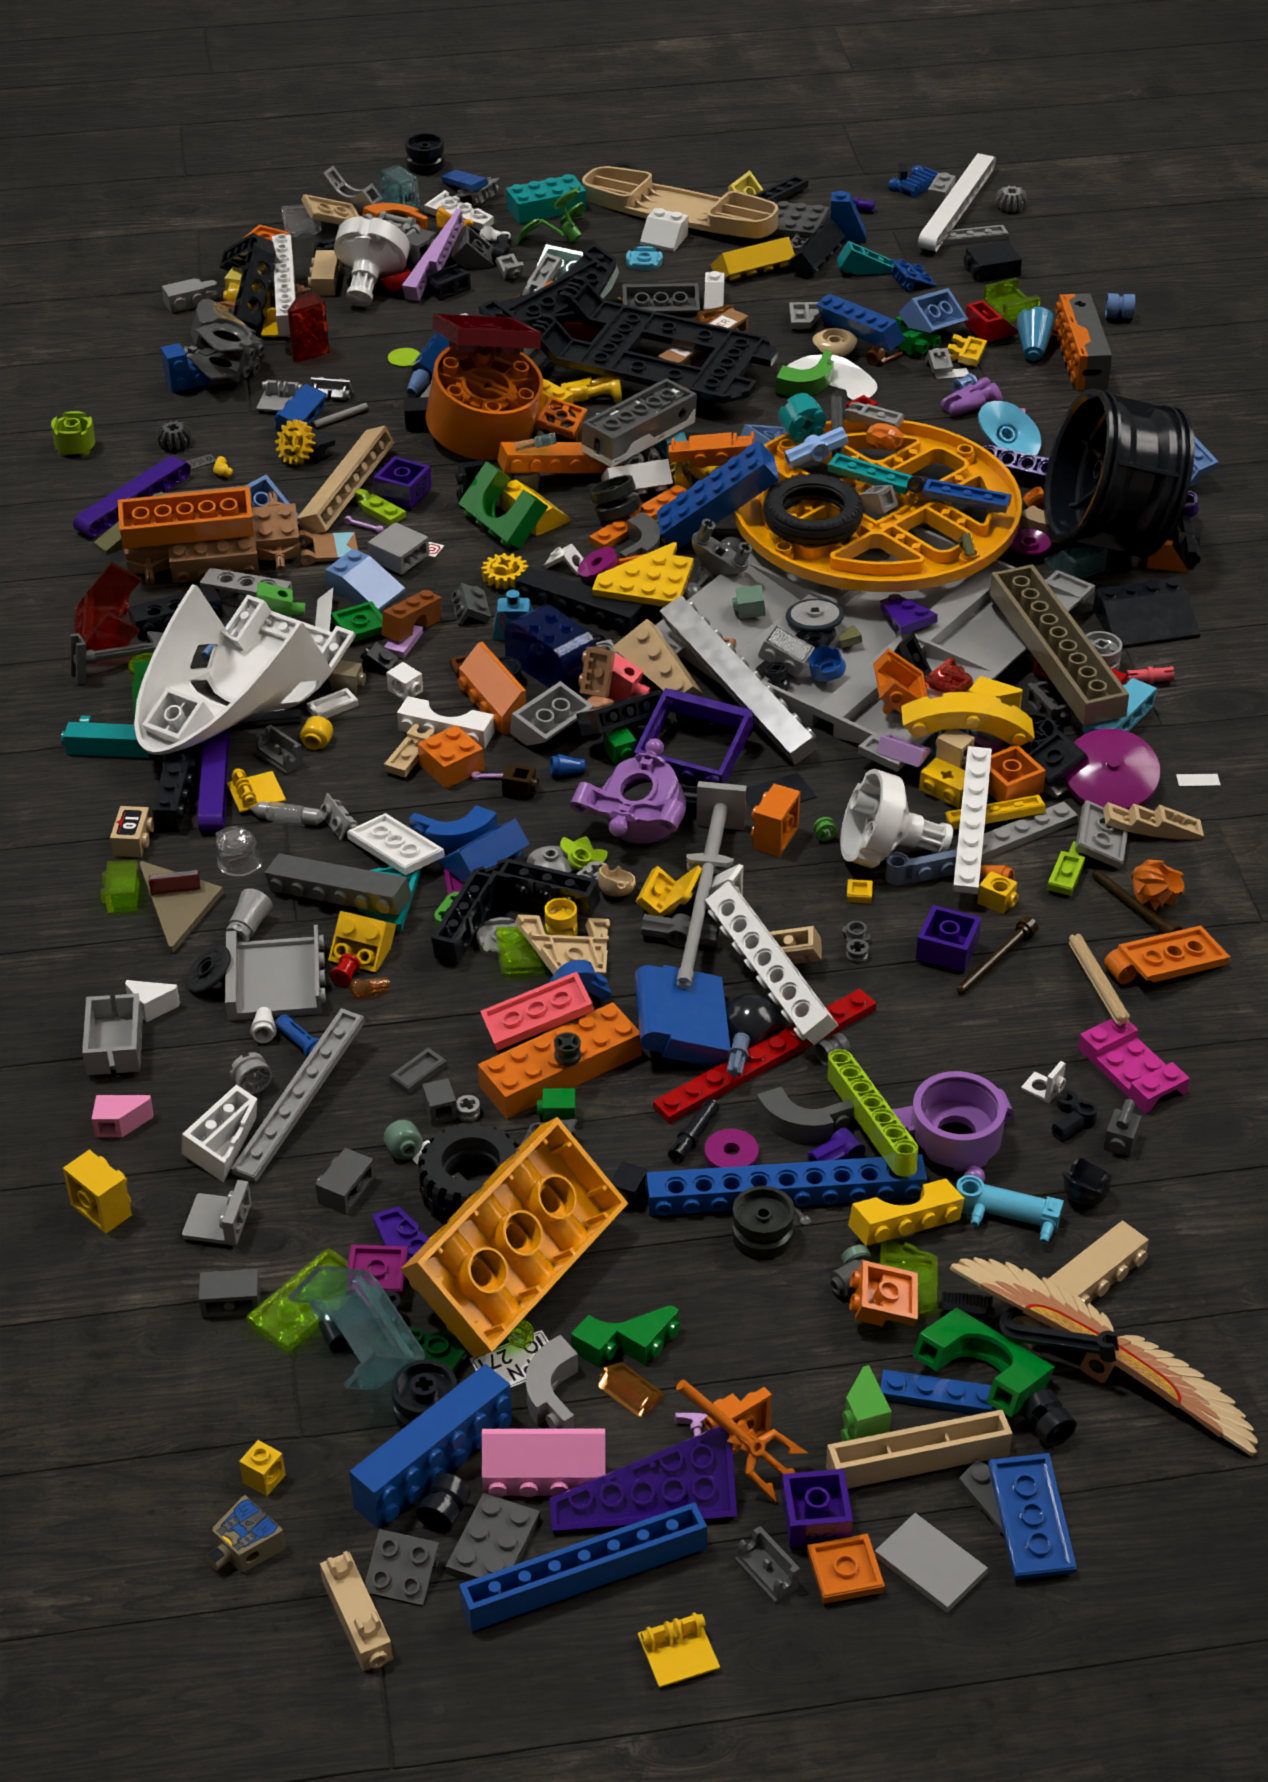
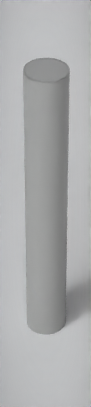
[312,403,369,429]

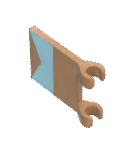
[298,530,358,566]

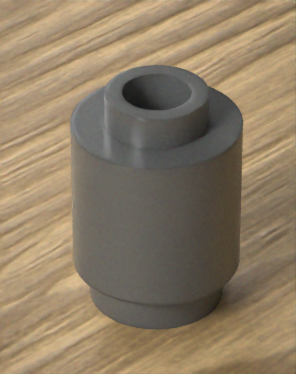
[829,1259,864,1297]

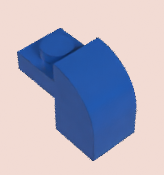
[547,960,611,1001]

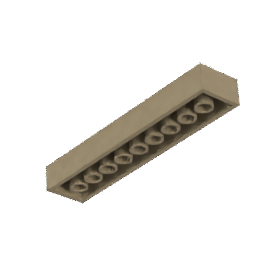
[990,564,1129,726]

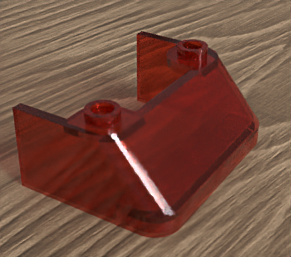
[74,562,141,651]

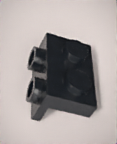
[455,460,484,509]

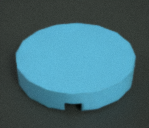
[626,246,663,271]

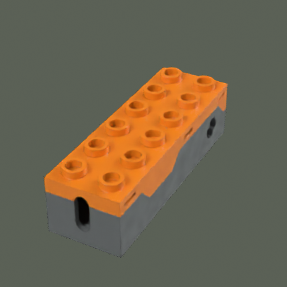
[1054,293,1112,391]

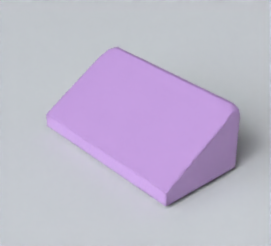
[876,734,931,767]

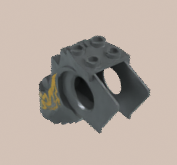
[187,298,264,382]

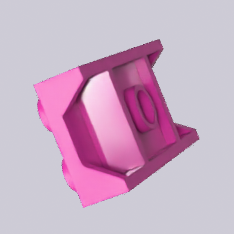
[1078,1018,1190,1114]

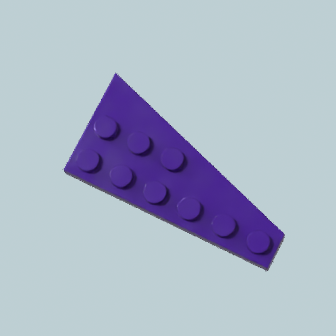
[549,1425,737,1531]

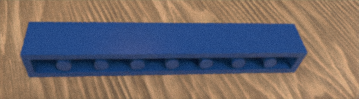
[459,1502,707,1631]

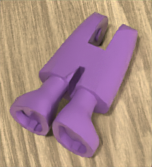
[940,377,1003,417]

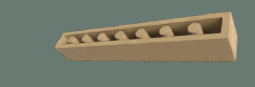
[297,425,395,534]

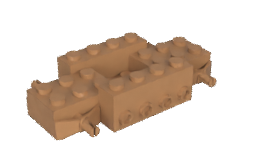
[125,485,301,584]

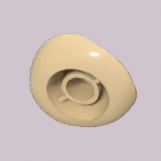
[812,328,857,357]

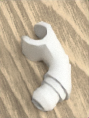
[480,226,511,242]

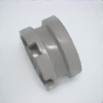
[230,1052,273,1094]

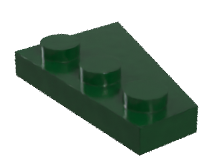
[371,1324,469,1375]

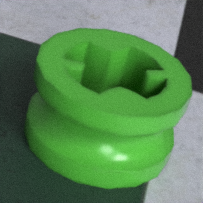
[813,817,837,841]

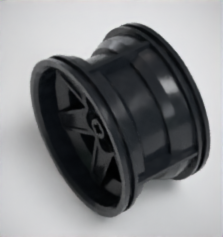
[1043,388,1195,558]

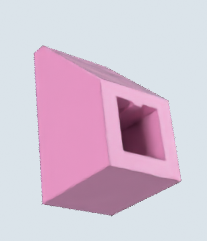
[92,1095,154,1138]

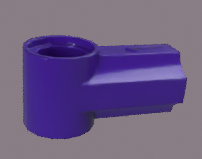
[807,1128,865,1162]

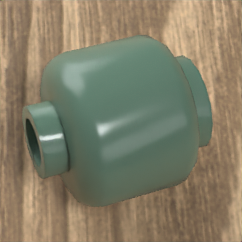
[384,1120,423,1160]

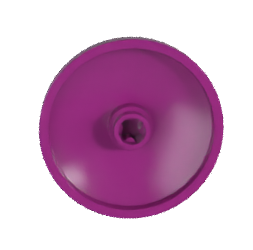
[1064,728,1160,810]

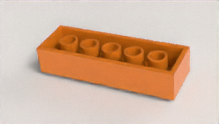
[118,487,255,549]
[478,1002,642,1119]

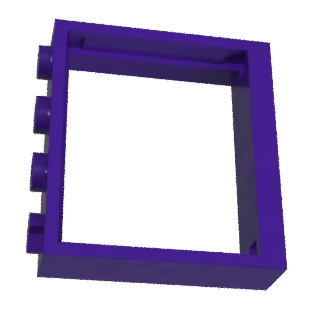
[634,688,754,784]

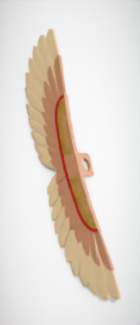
[950,1257,1258,1456]

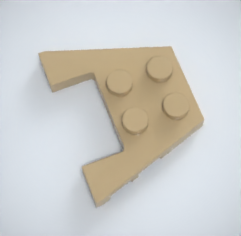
[515,915,610,976]

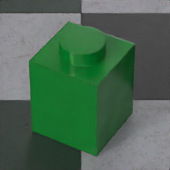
[604,725,636,765]
[537,1088,576,1122]

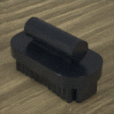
[938,1290,995,1323]

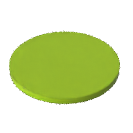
[388,348,420,367]

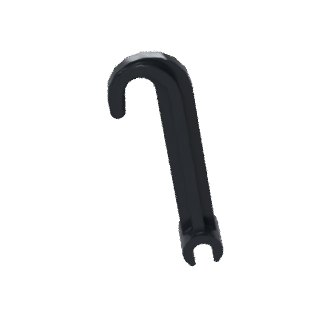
[999,1307,1119,1362]

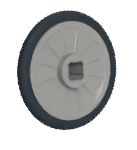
[786,599,844,632]

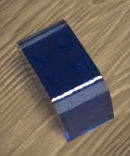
[504,604,597,693]

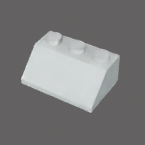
[601,459,673,496]

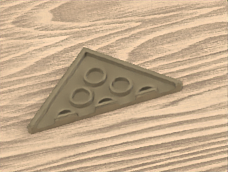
[139,861,223,953]

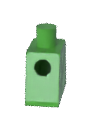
[256,582,305,618]

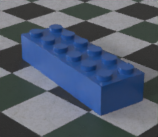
[657,440,779,550]
[349,1364,512,1529]

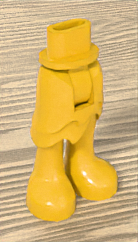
[561,376,622,403]

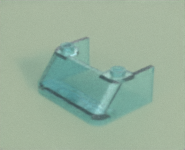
[288,1265,425,1390]

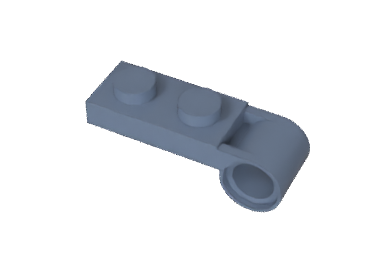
[885,850,957,885]

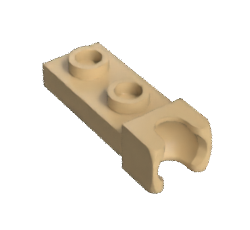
[384,724,435,777]

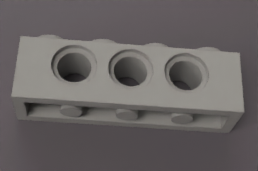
[200,568,292,607]

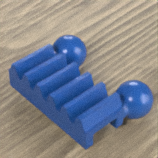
[888,165,939,198]

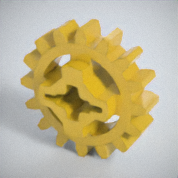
[275,419,316,465]
[481,553,528,589]

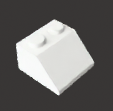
[640,208,688,252]

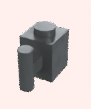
[1104,1099,1142,1157]

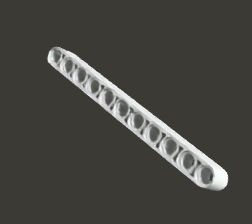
[918,153,996,252]

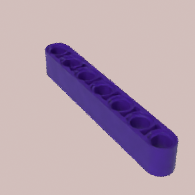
[73,456,191,538]
[198,728,230,832]

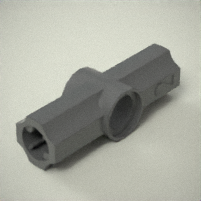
[641,914,720,947]

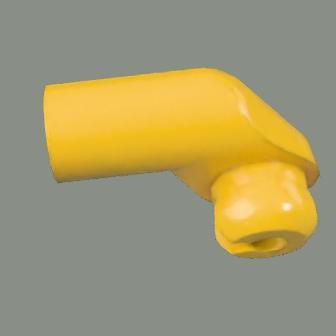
[213,456,233,478]

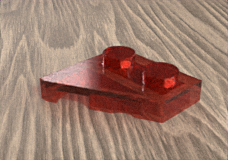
[924,657,974,693]

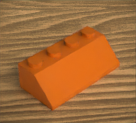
[458,642,526,735]

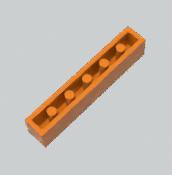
[497,442,624,473]

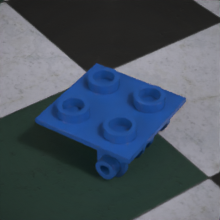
[891,259,937,291]

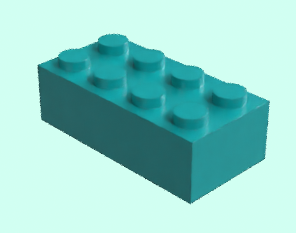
[506,174,587,224]

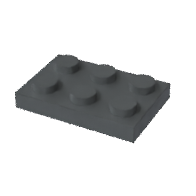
[446,1493,540,1581]

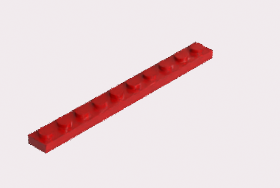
[653,989,877,1124]

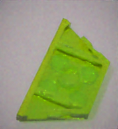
[878,1240,938,1326]

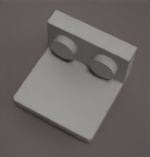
[182,1180,252,1246]

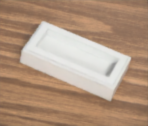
[307,688,359,718]

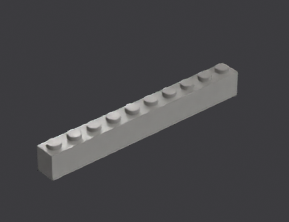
[660,595,817,765]

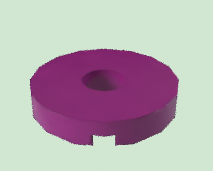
[578,547,619,582]
[705,1129,759,1168]

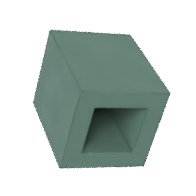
[732,585,766,620]

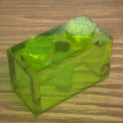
[101,860,140,913]

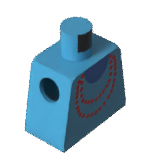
[493,590,536,640]

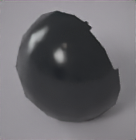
[726,993,786,1049]

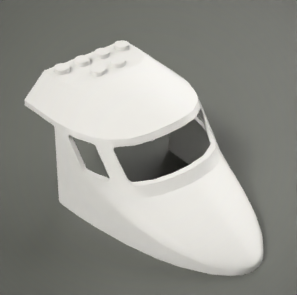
[134,584,356,755]

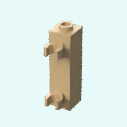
[320,1551,393,1671]

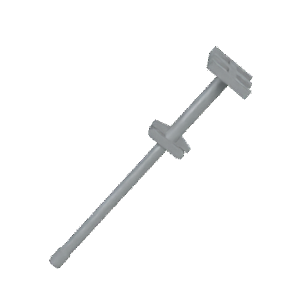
[676,781,747,990]

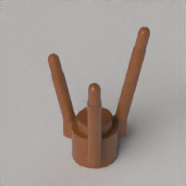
[866,322,903,366]

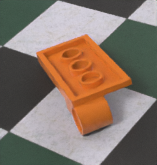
[1104,926,1230,984]

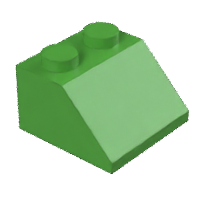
[841,1365,892,1441]

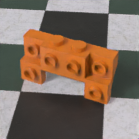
[668,431,755,468]

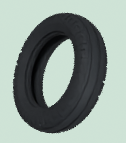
[763,474,863,546]

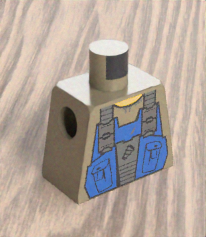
[206,1495,286,1572]

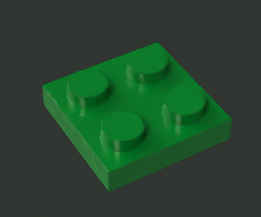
[331,601,383,643]

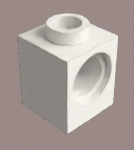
[386,662,423,700]

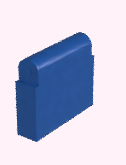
[635,965,730,1067]

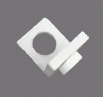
[544,544,584,576]
[1021,1061,1066,1103]

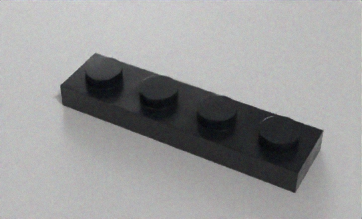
[753,175,809,203]

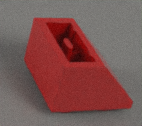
[965,300,1018,343]

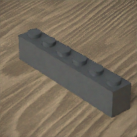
[264,853,412,916]

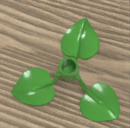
[516,187,585,245]

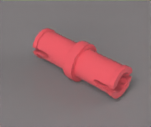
[1126,666,1174,685]

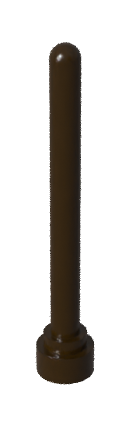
[1092,870,1183,935]
[956,916,1039,994]

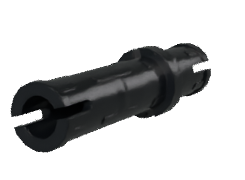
[668,1098,720,1163]

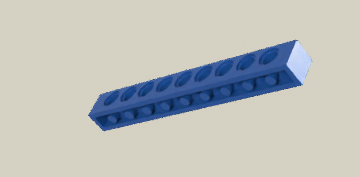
[646,1154,927,1216]

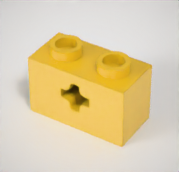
[919,757,965,808]

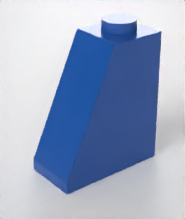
[830,191,866,242]

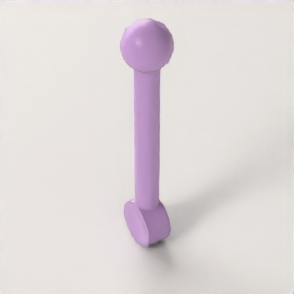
[343,516,384,534]
[471,771,503,781]

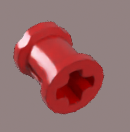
[330,953,361,987]

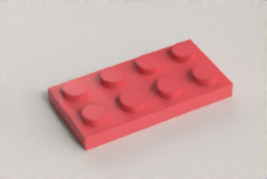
[480,972,595,1051]

